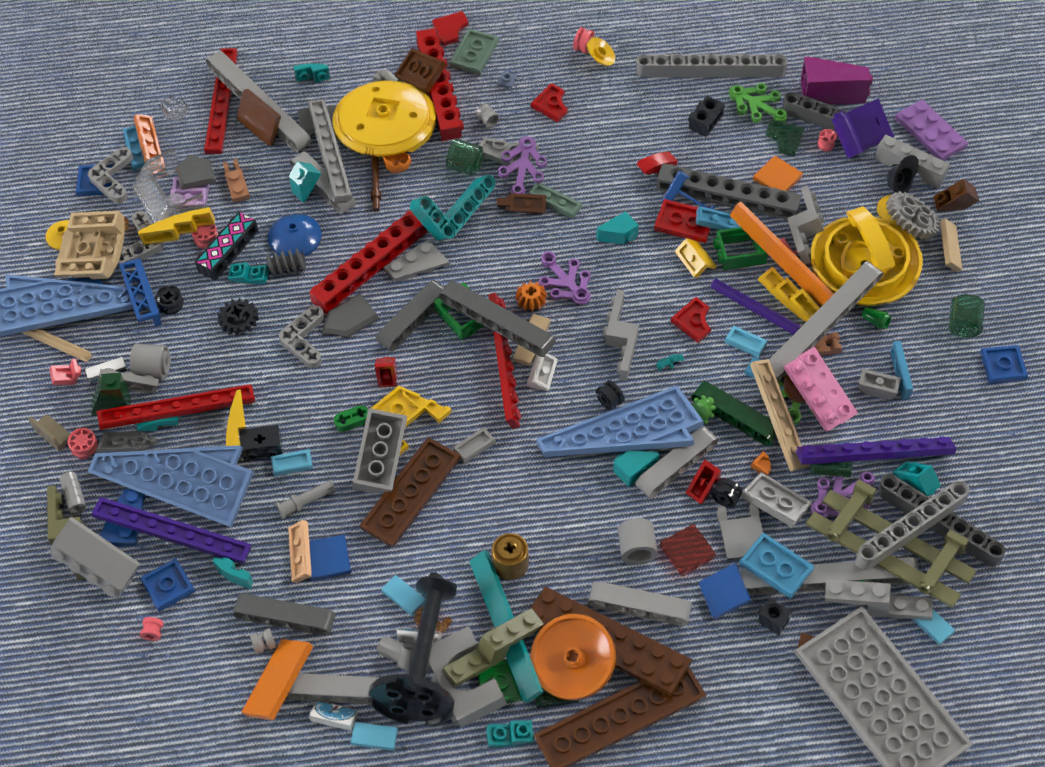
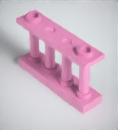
[783,347,858,432]

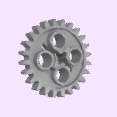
[886,191,941,240]

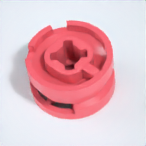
[573,27,595,54]
[191,224,218,249]
[68,428,98,459]

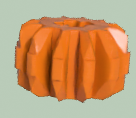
[515,280,547,312]

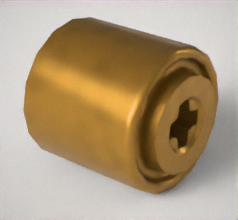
[492,533,529,580]

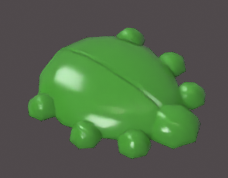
[691,395,716,424]

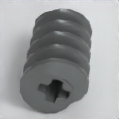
[267,249,306,276]

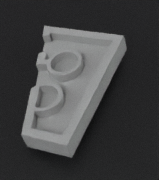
[476,138,538,170]
[384,240,450,283]
[98,368,159,393]

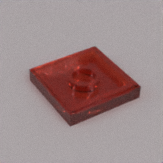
[660,524,716,577]

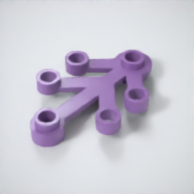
[498,136,547,194]
[539,251,591,305]
[810,467,875,518]

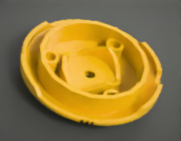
[332,80,436,156]
[810,217,923,306]

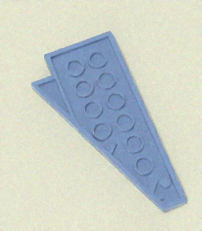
[88,445,254,528]

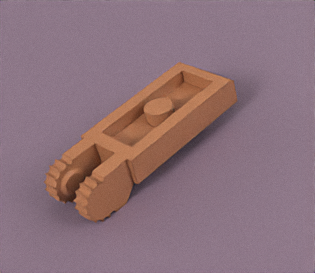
[223,159,250,203]

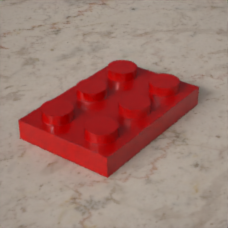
[654,199,711,243]

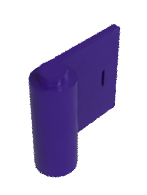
[831,98,894,158]

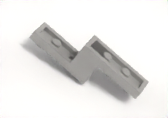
[787,185,825,264]
[603,289,639,381]
[825,579,933,621]

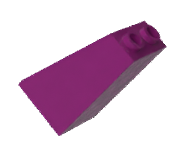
[800,56,873,105]

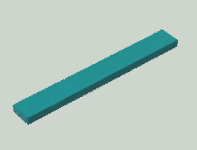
[469,550,543,703]

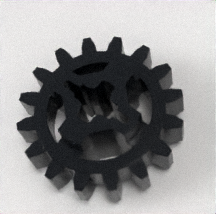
[217,298,259,336]

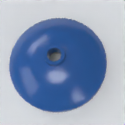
[268,214,322,256]

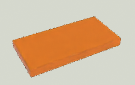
[241,639,313,721]

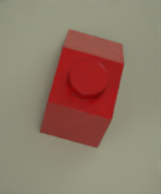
[375,357,397,388]

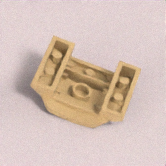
[54,211,124,279]

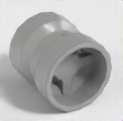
[476,104,500,128]
[250,628,277,655]

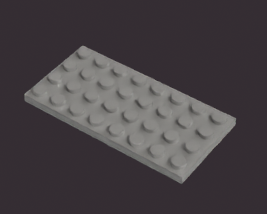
[794,606,973,767]

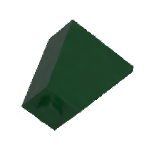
[91,372,131,416]

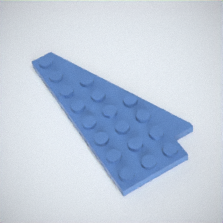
[0,275,144,336]
[536,386,704,457]

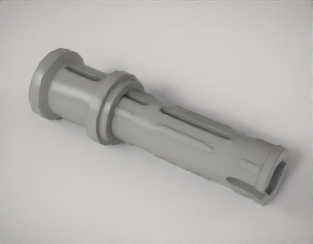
[275,480,336,519]

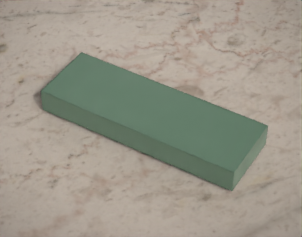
[528,183,582,219]

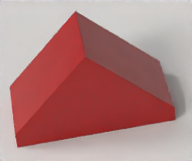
[685,460,721,504]

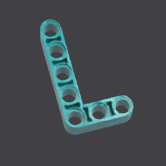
[410,175,496,241]

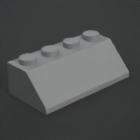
[352,408,407,493]
[49,517,140,599]

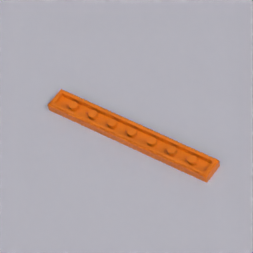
[729,202,834,307]

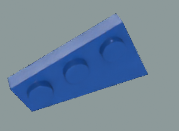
[99,489,145,546]

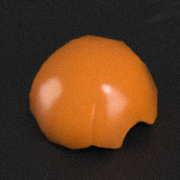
[383,152,412,173]

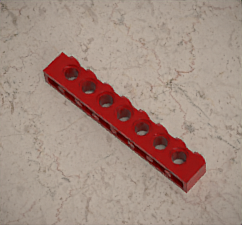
[415,28,464,141]
[309,210,428,314]

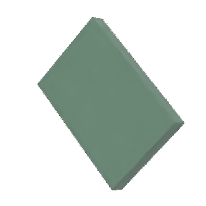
[449,28,499,75]

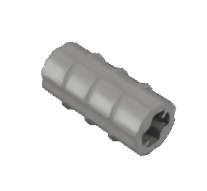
[59,472,86,514]

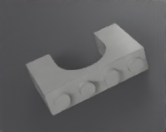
[427,626,507,728]

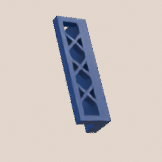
[119,258,162,326]

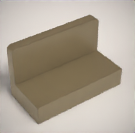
[28,414,73,451]

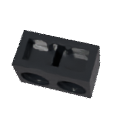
[688,95,725,137]

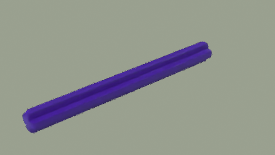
[711,279,802,335]

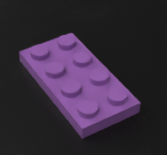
[895,100,968,161]

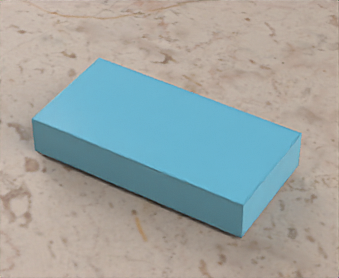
[725,325,767,358]
[271,449,313,477]
[381,575,425,616]
[912,609,955,646]
[351,722,398,751]

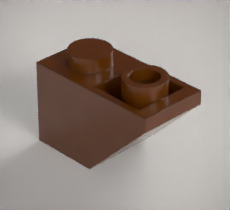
[933,178,979,212]

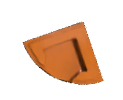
[751,451,771,476]

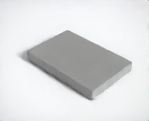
[741,472,812,528]

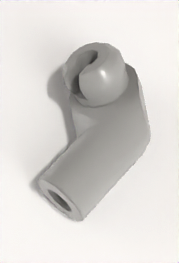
[373,69,398,82]

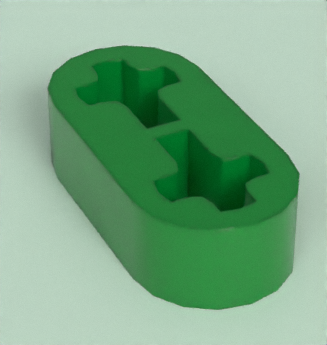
[334,405,368,432]

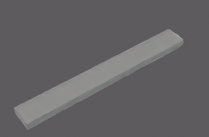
[308,99,352,202]

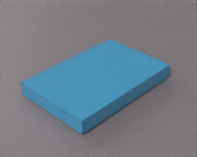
[739,532,815,599]

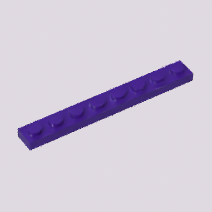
[796,436,956,465]
[92,497,252,565]

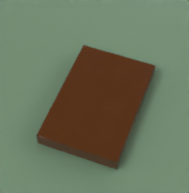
[394,48,447,93]
[236,89,281,146]

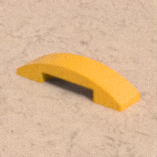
[846,206,895,272]

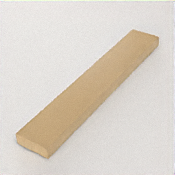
[750,359,810,472]

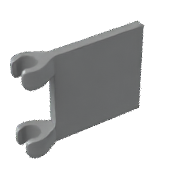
[717,503,763,560]

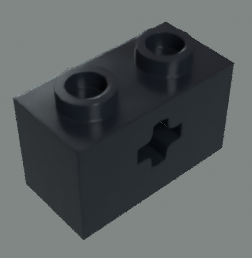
[240,425,283,460]

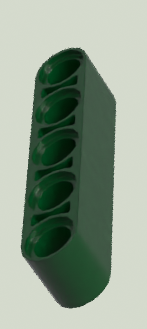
[691,381,777,446]

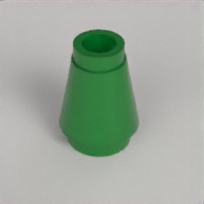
[862,307,892,330]

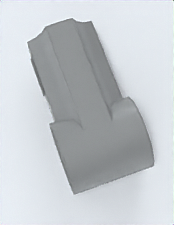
[377,636,415,670]

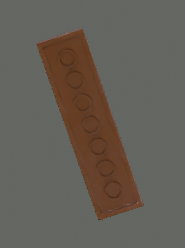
[530,586,692,697]
[533,667,706,767]

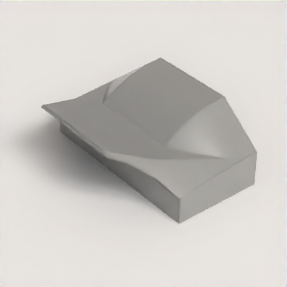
[858,369,901,399]

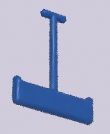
[662,171,715,210]

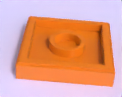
[753,156,803,191]

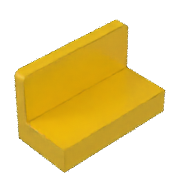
[675,238,717,278]

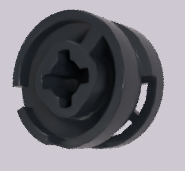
[155,285,184,315]
[595,380,625,411]
[710,478,743,508]

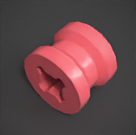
[818,129,837,151]
[140,617,164,641]

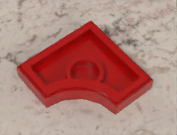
[432,11,469,46]
[531,83,568,123]
[670,297,711,343]

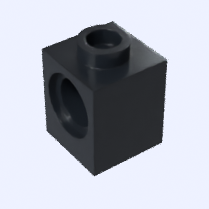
[757,598,792,635]

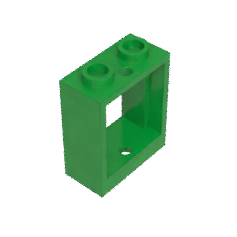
[713,227,768,270]
[434,282,485,340]

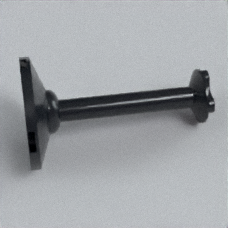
[368,572,457,726]

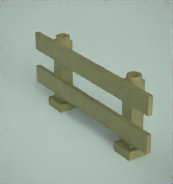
[806,479,977,608]

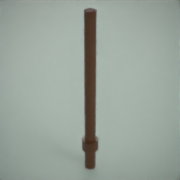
[371,155,381,212]

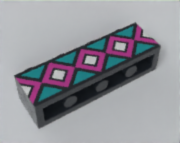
[195,212,259,281]

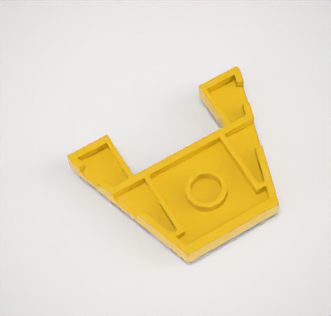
[371,386,452,456]

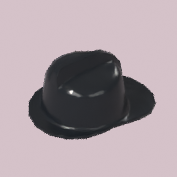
[887,155,919,193]

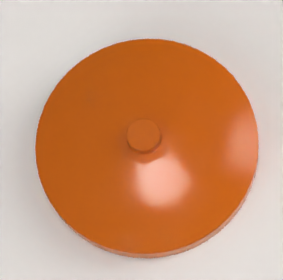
[531,614,616,701]

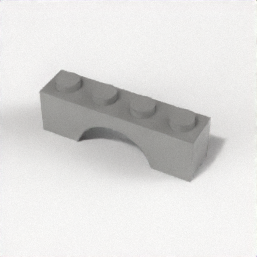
[874,135,950,189]

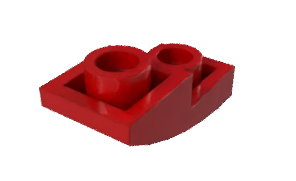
[636,152,678,175]

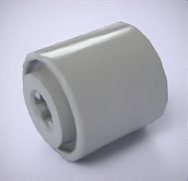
[130,343,171,379]
[617,518,658,565]

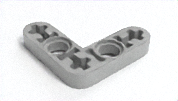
[88,147,133,203]
[116,211,164,268]
[279,306,324,368]

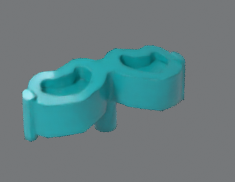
[656,354,685,372]

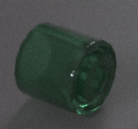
[446,138,484,176]
[948,294,985,338]

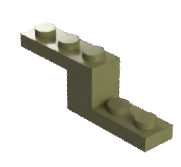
[47,485,88,581]
[442,608,544,688]

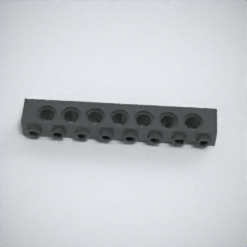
[656,163,802,220]

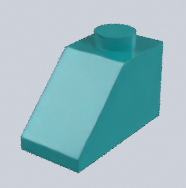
[289,161,322,203]
[596,211,639,245]
[613,451,659,487]
[893,461,941,497]

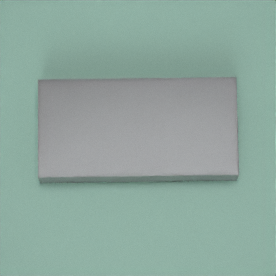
[453,427,496,464]

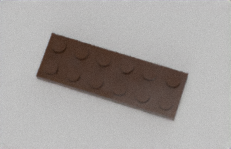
[360,437,461,548]

